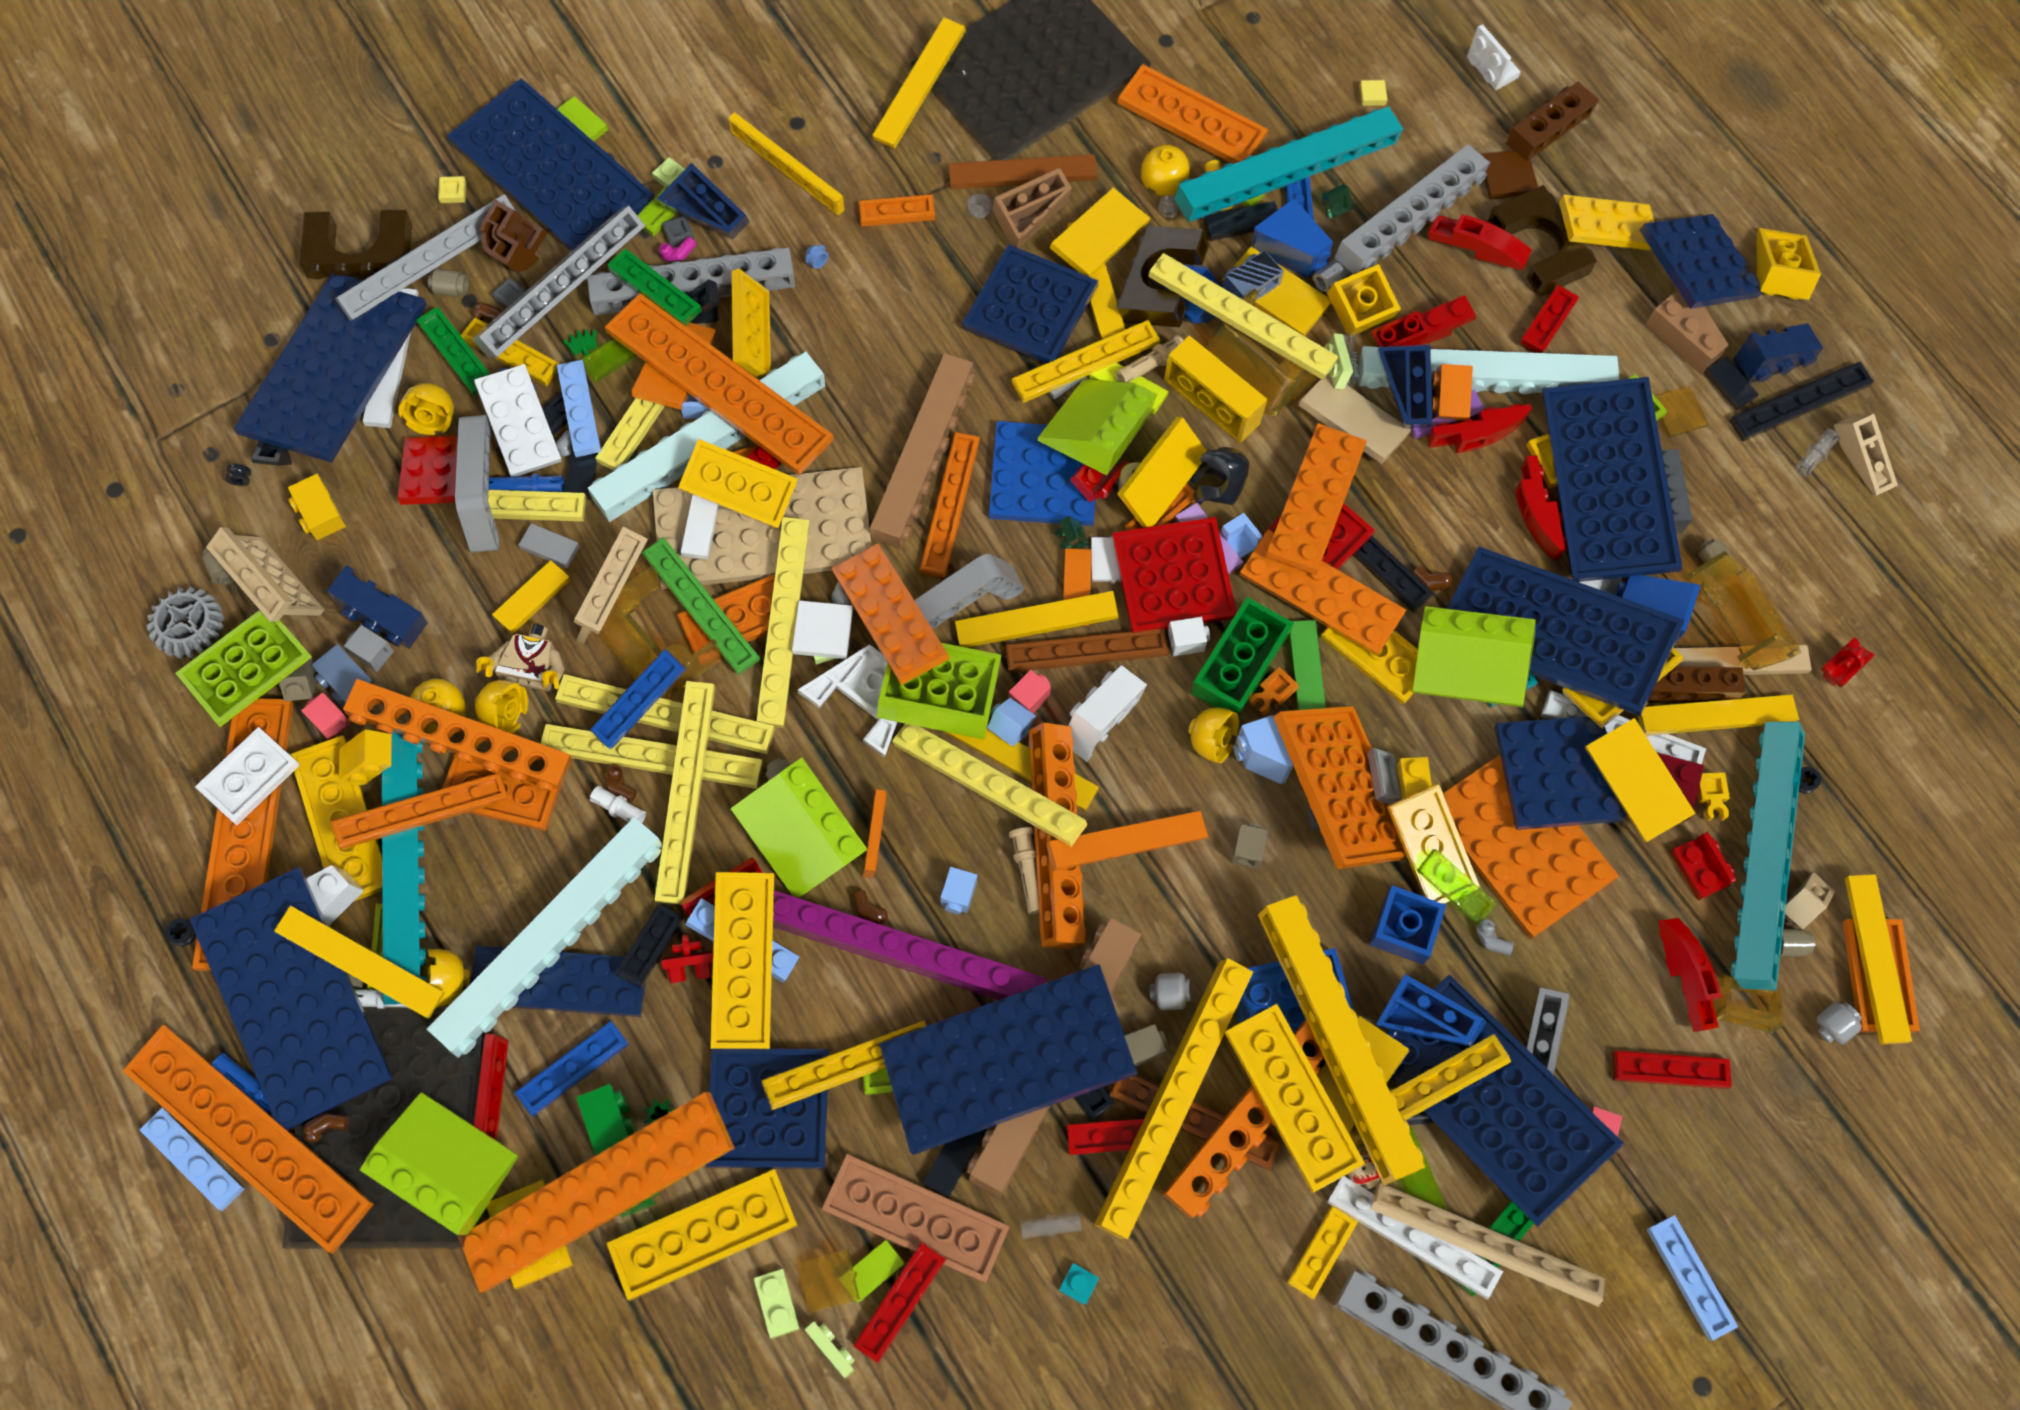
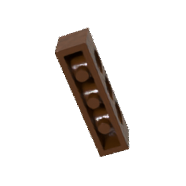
[1505,81,1599,162]
[1647,666,1746,703]

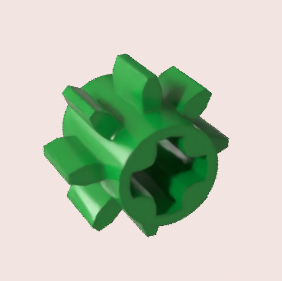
[643,1098,677,1126]

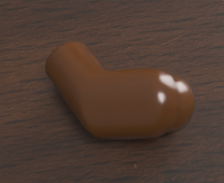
[472,302,502,321]
[1413,565,1453,591]
[605,764,637,803]
[852,890,888,924]
[303,1113,349,1142]

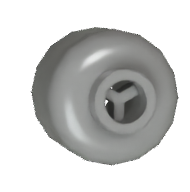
[1150,972,1193,1010]
[1816,1002,1862,1045]

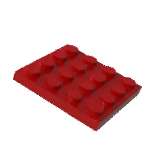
[1112,517,1237,633]

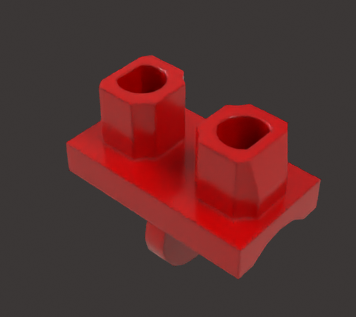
[1821,637,1875,688]
[661,934,714,983]

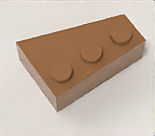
[992,168,1072,248]
[1645,290,1728,375]

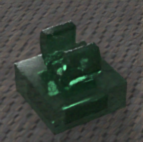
[1321,184,1352,219]
[1054,516,1089,549]

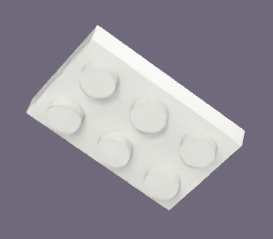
[195,727,300,825]

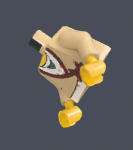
[476,624,565,692]

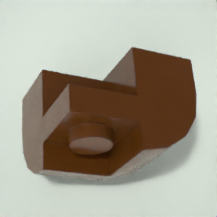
[479,200,548,272]

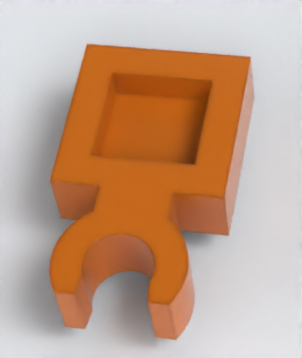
[1249,667,1299,716]

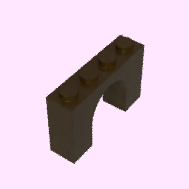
[1488,185,1597,297]
[300,210,412,280]
[1117,226,1209,328]

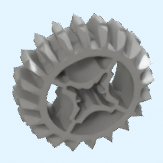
[146,587,225,659]

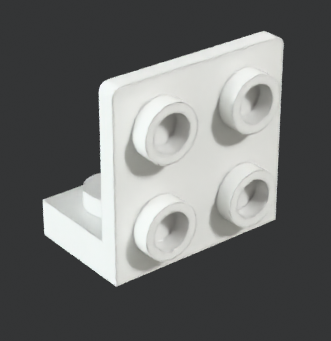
[1467,25,1521,90]

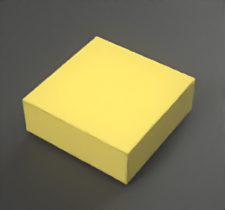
[1360,80,1387,106]
[438,176,466,203]

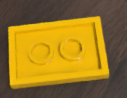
[487,1180,574,1290]

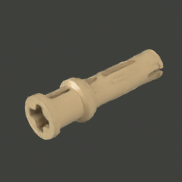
[1115,335,1184,383]
[1009,827,1039,914]

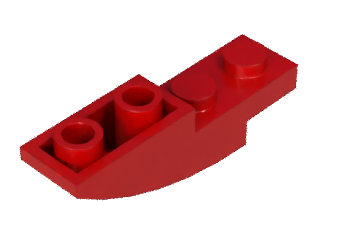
[1428,214,1532,270]
[1371,295,1476,347]
[1427,404,1532,453]
[1515,455,1566,560]
[1658,918,1722,1032]

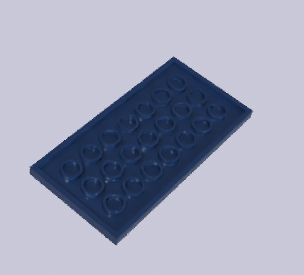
[447,78,655,251]
[234,272,427,463]
[1542,377,1683,582]
[1447,547,1685,716]
[189,867,394,1130]
[880,964,1138,1155]
[1386,974,1624,1228]

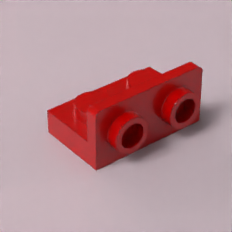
[1070,460,1129,502]
[1670,832,1736,901]

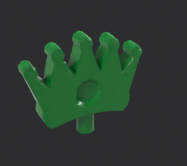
[563,329,598,356]

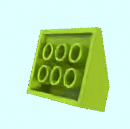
[1037,379,1157,475]
[1413,606,1536,707]
[175,610,312,727]
[876,643,1001,739]
[730,758,868,898]
[360,1092,519,1235]

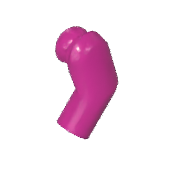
[659,236,697,262]

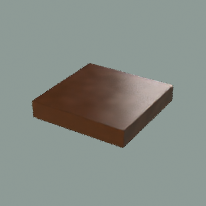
[1481,150,1538,200]

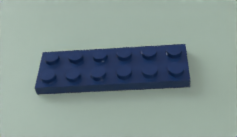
[470,946,646,1017]

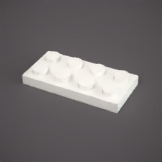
[474,364,561,477]

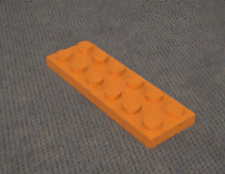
[1117,64,1268,164]
[1266,423,1367,575]
[1240,530,1406,656]
[831,544,950,685]

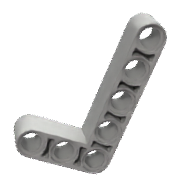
[455,414,499,553]
[914,554,1024,629]

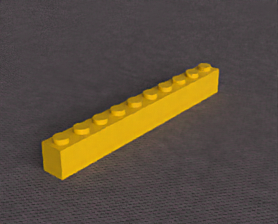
[1258,895,1425,1186]
[1094,958,1253,1239]

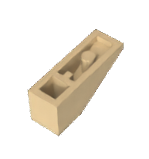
[1834,413,1898,496]

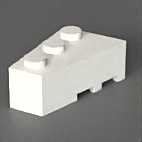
[1069,665,1147,762]
[306,865,364,926]

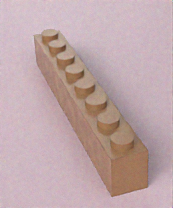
[870,353,976,549]

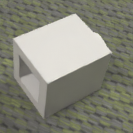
[1168,617,1210,656]

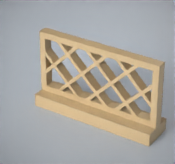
[206,527,325,622]
[574,527,648,644]

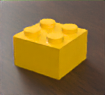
[1327,264,1401,338]

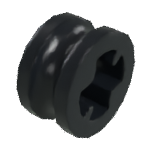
[225,464,251,486]
[1799,767,1821,794]
[165,918,196,947]

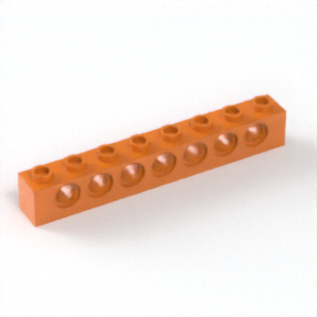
[343,679,572,792]
[1029,723,1086,949]
[1162,1019,1323,1219]

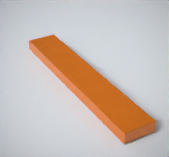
[920,432,980,579]
[330,772,508,850]
[1046,811,1208,871]

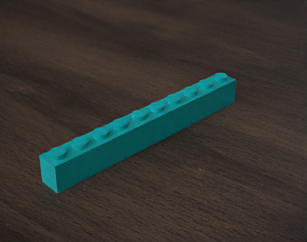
[1174,106,1403,223]
[1731,722,1805,991]
[382,732,426,1005]

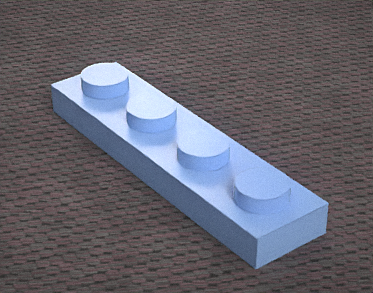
[557,360,602,457]
[685,898,799,983]
[140,1108,245,1211]
[1646,1215,1738,1341]

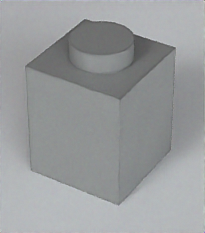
[344,625,394,672]

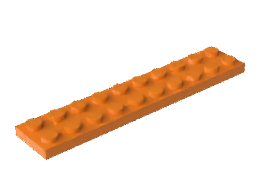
[605,293,834,476]
[192,699,294,971]
[122,1024,374,1254]
[458,1092,734,1293]

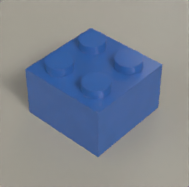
[1369,885,1446,965]

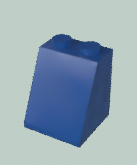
[1252,199,1333,278]
[1614,575,1701,644]

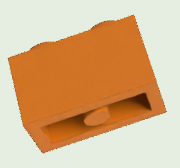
[1431,364,1473,421]

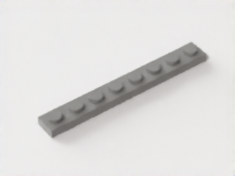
[335,194,514,321]

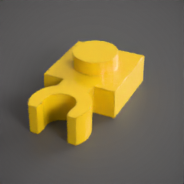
[1697,772,1730,821]

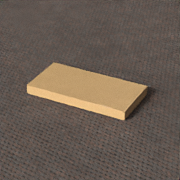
[1298,373,1411,464]

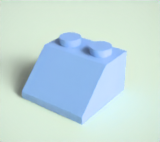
[1233,715,1293,784]

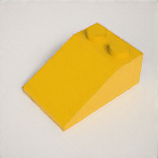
[1756,228,1821,300]

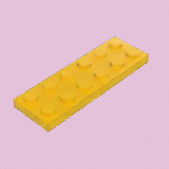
[289,735,383,902]
[711,872,774,1049]
[1224,1004,1365,1193]
[607,1169,798,1301]

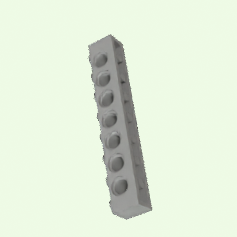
[1334,145,1490,274]
[472,206,645,359]
[587,248,795,315]
[1333,1270,1572,1410]

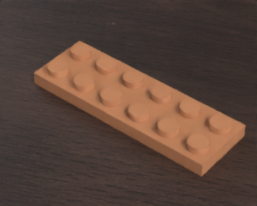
[822,1154,1010,1284]

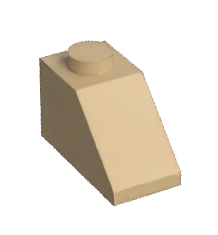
[1785,872,1835,929]

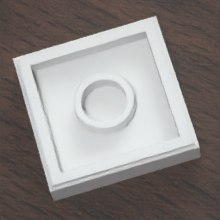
[792,601,853,659]

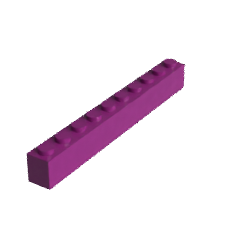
[773,891,1046,1000]

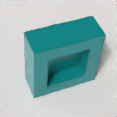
[1059,1263,1099,1306]

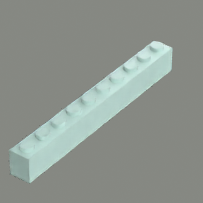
[1358,346,1619,394]
[588,352,825,522]
[427,817,662,1058]

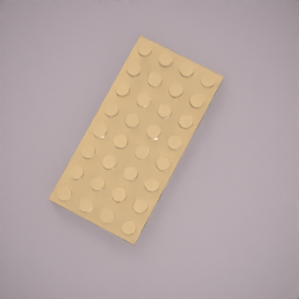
[653,467,872,590]

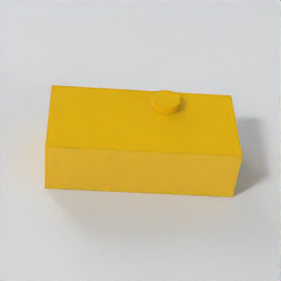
[1164,335,1267,444]

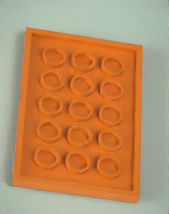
[1273,706,1407,870]
[1443,755,1619,940]

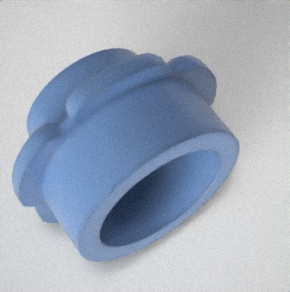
[805,245,829,269]

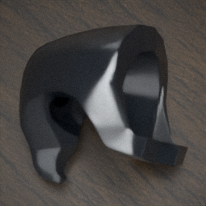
[1190,447,1249,505]

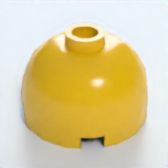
[1141,144,1190,196]
[399,383,454,435]
[410,678,467,734]
[475,680,528,734]
[1189,707,1239,763]
[424,949,470,1007]

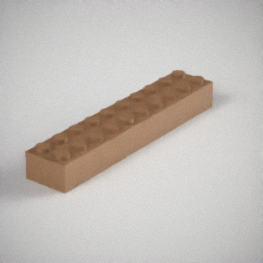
[967,918,1141,1199]

